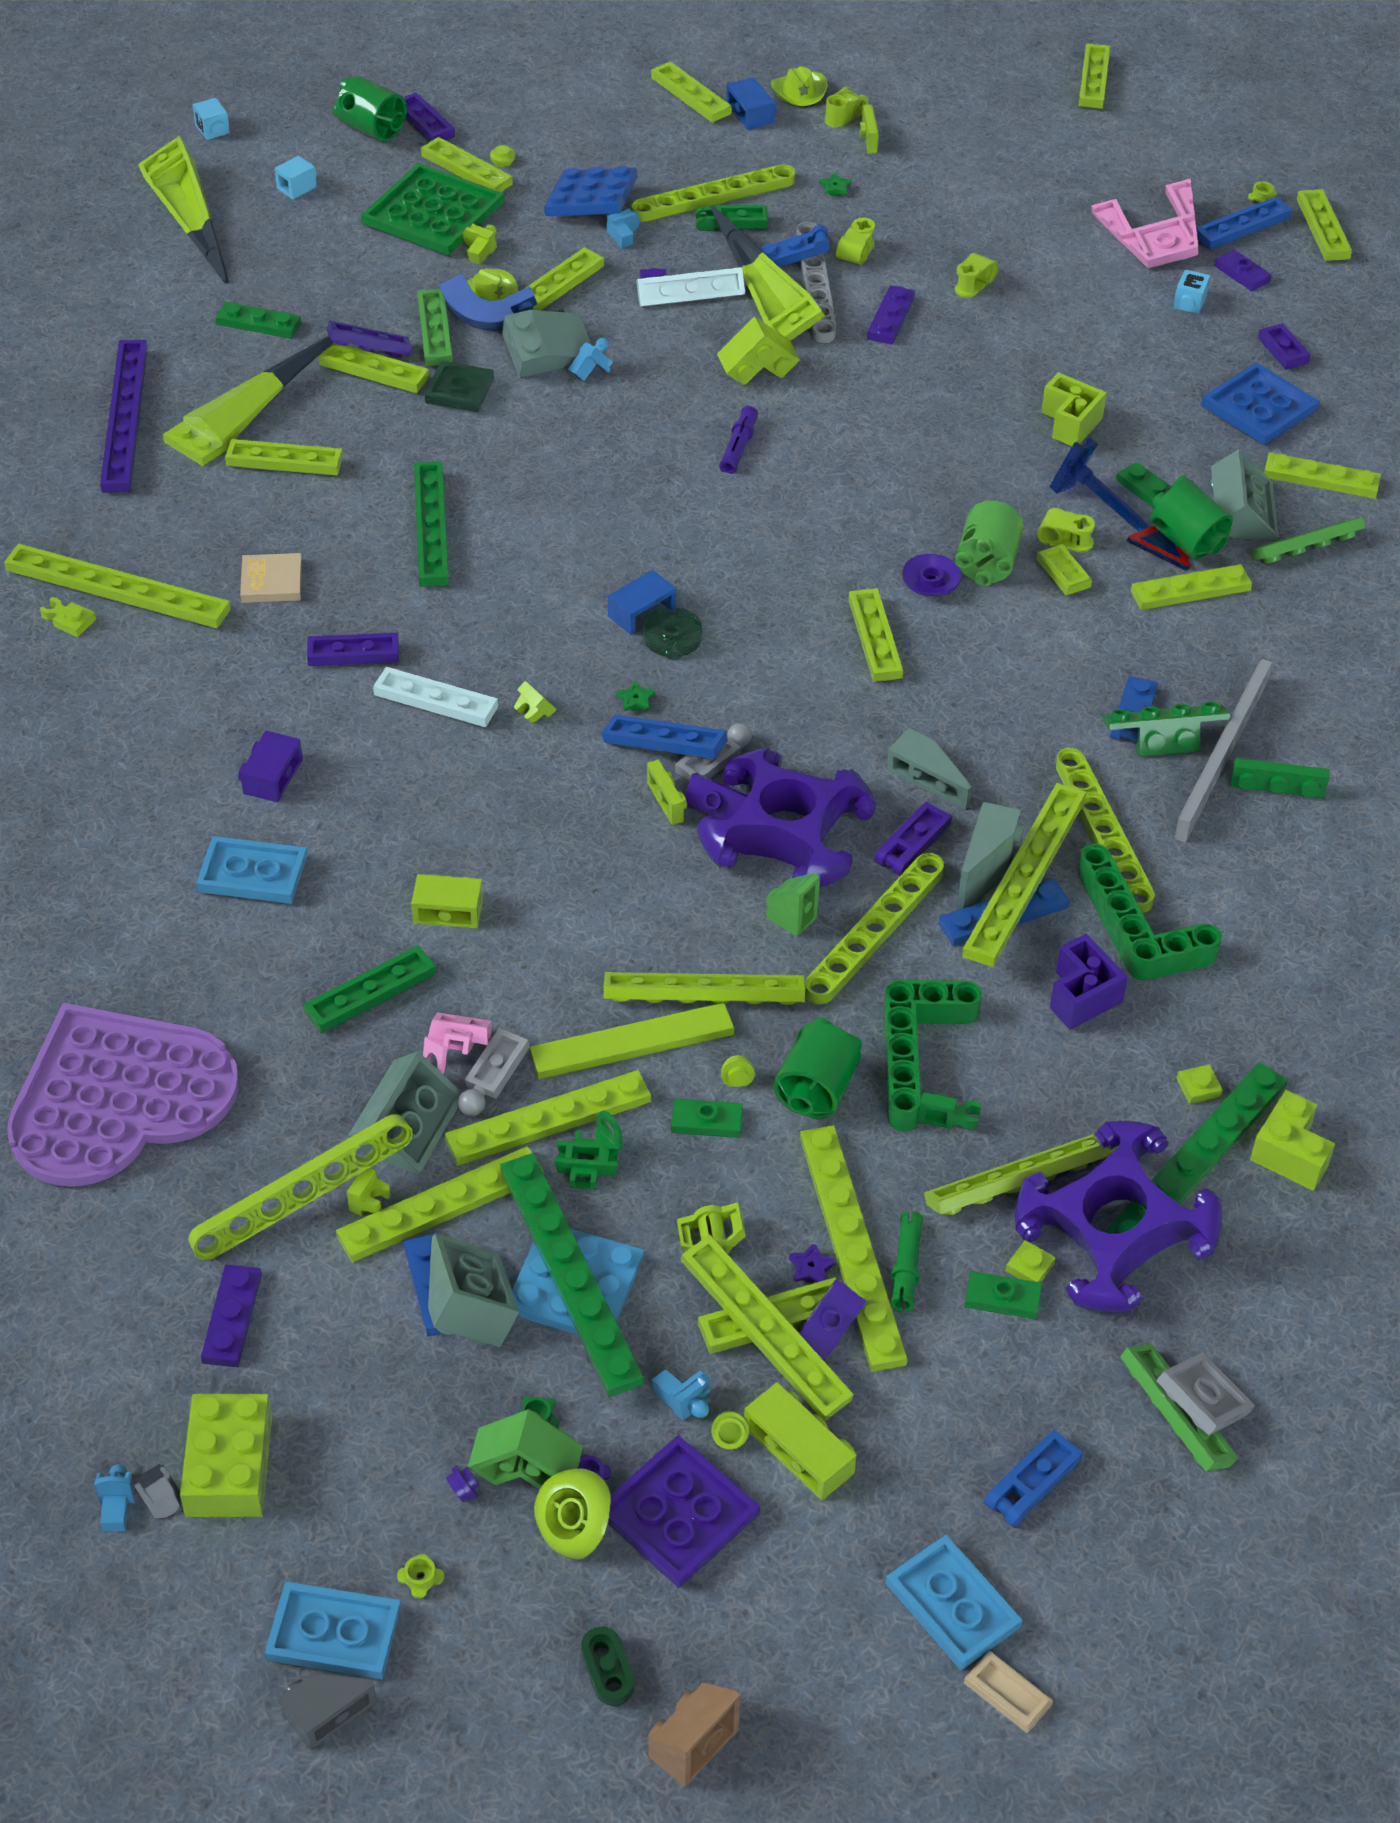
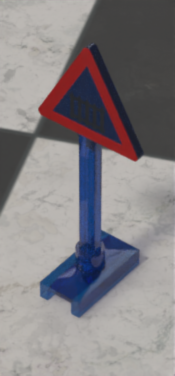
[1049,437,1191,571]

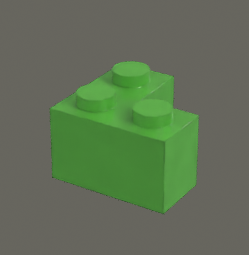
[467,1409,583,1490]

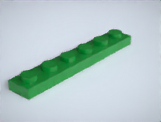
[414,461,449,587]

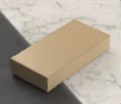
[964,1650,1053,1734]

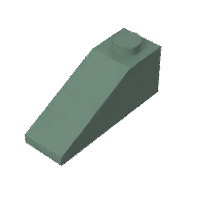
[887,728,972,810]

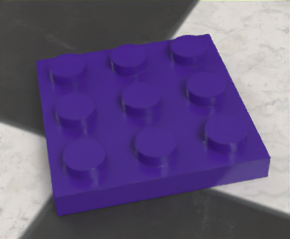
[608,1435,760,1588]

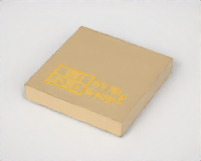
[240,553,302,603]

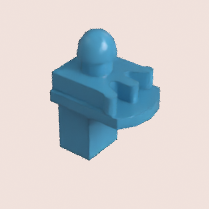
[606,208,640,249]
[568,337,613,381]
[652,1369,711,1421]
[94,1464,135,1531]

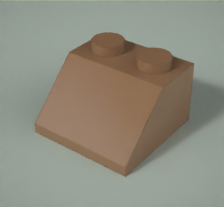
[648,1683,740,1787]

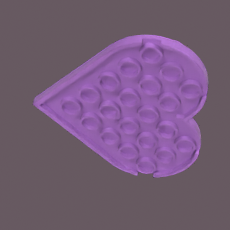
[7,1003,239,1187]

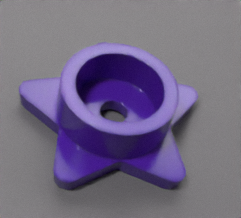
[788,1244,835,1283]

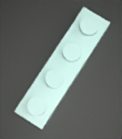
[636,267,745,307]
[373,667,498,727]

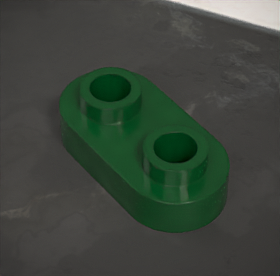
[581,1627,634,1706]

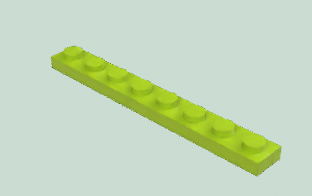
[4,543,231,629]
[962,783,1086,967]
[800,1125,907,1372]

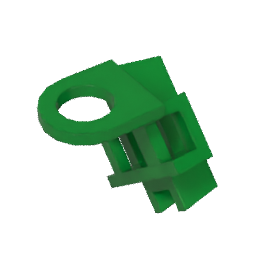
[555,1110,623,1190]

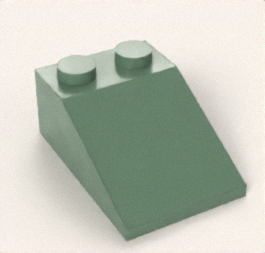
[502,310,592,378]
[957,802,1025,910]
[428,1233,519,1347]

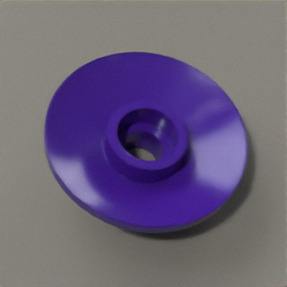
[902,554,961,596]

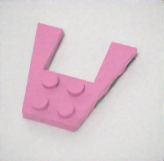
[1091,179,1199,269]

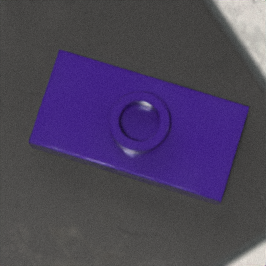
[1214,249,1272,292]
[685,773,748,820]
[798,1279,867,1361]

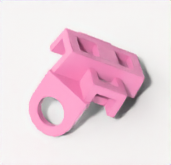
[423,1012,492,1074]

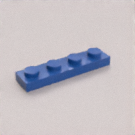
[1196,197,1292,250]
[602,714,728,759]
[938,878,1070,946]

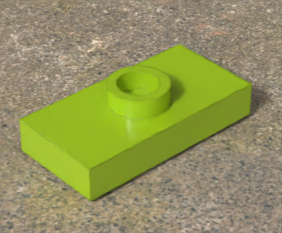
[859,104,879,154]
[1036,544,1092,596]

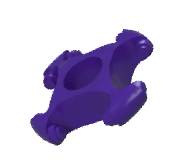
[697,747,876,888]
[1015,1121,1222,1313]

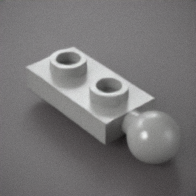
[675,723,752,782]
[458,1028,530,1117]

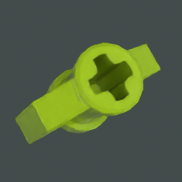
[677,1202,746,1254]

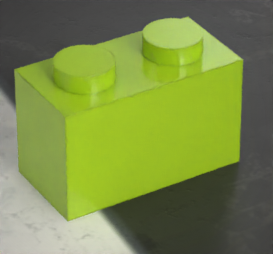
[411,874,483,928]

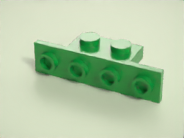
[1102,701,1231,757]

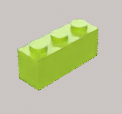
[744,1382,857,1501]

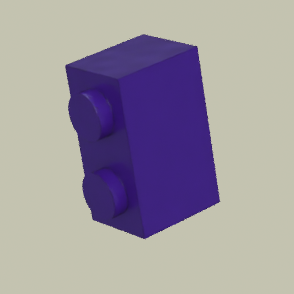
[238,731,303,803]

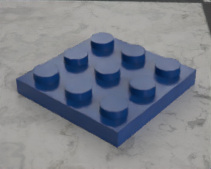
[544,165,638,216]
[1201,362,1320,445]

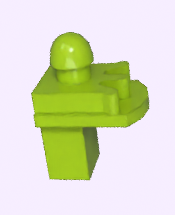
[463,224,497,265]

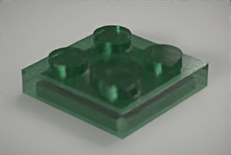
[425,361,494,412]

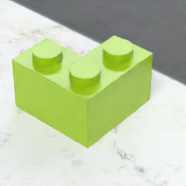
[717,316,800,385]
[1041,372,1107,448]
[1250,1090,1335,1191]

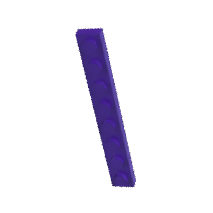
[100,340,148,493]

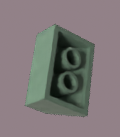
[1211,449,1279,540]
[347,1051,462,1174]

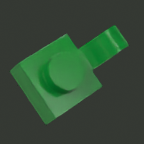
[918,1092,982,1130]

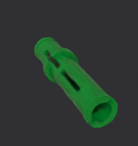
[891,1211,923,1312]

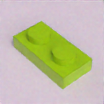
[647,759,687,825]

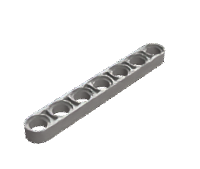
[796,222,836,343]

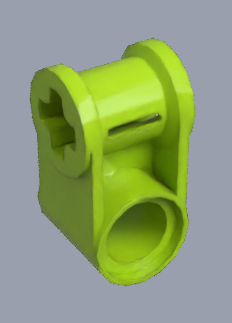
[825,87,869,128]
[836,217,875,266]
[955,253,998,298]
[1037,508,1095,553]

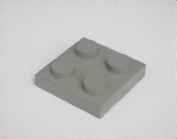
[1157,1352,1255,1436]

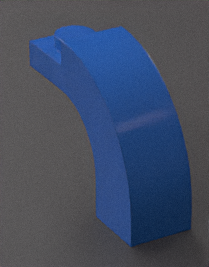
[439,273,537,331]

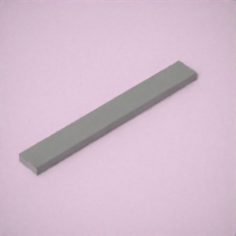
[1174,659,1272,842]

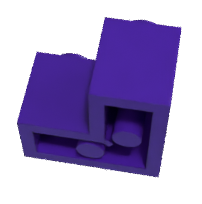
[1050,933,1128,1030]

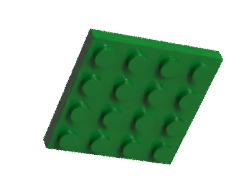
[361,163,505,256]

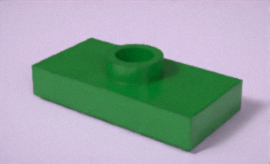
[671,1098,743,1138]
[964,1271,1042,1320]

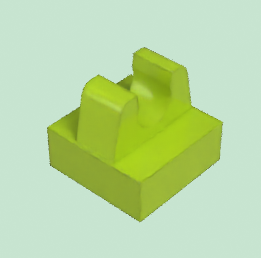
[514,681,557,723]
[347,1168,391,1216]

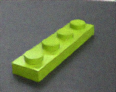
[1078,43,1110,109]
[651,61,732,123]
[421,137,513,192]
[1296,189,1352,261]
[524,247,604,311]
[319,343,429,394]
[225,439,343,476]
[1264,452,1381,499]
[1131,564,1252,610]
[848,588,903,682]
[698,1278,836,1355]

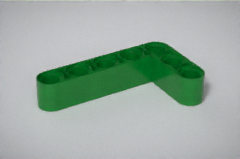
[1078,843,1222,981]
[883,980,982,1132]

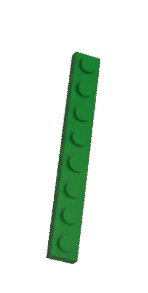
[1104,1062,1288,1234]
[500,1153,643,1398]

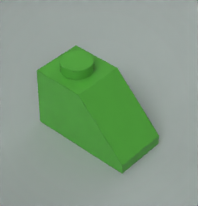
[766,873,820,937]

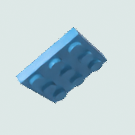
[512,1228,644,1335]

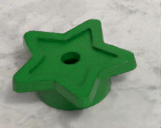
[819,173,852,196]
[616,681,655,711]
[518,1395,560,1427]

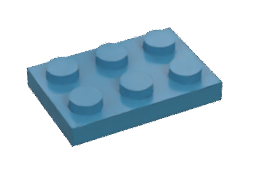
[196,836,308,904]
[885,1535,1023,1671]
[264,1581,401,1680]

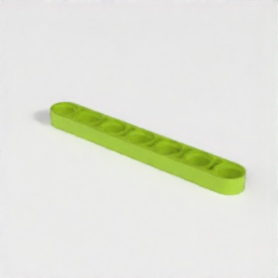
[632,164,795,222]
[1055,748,1155,913]
[805,853,944,1004]
[188,1114,413,1260]

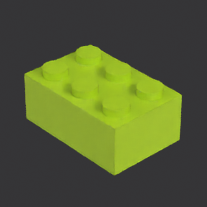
[180,1394,272,1517]

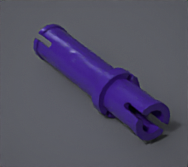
[719,406,759,474]

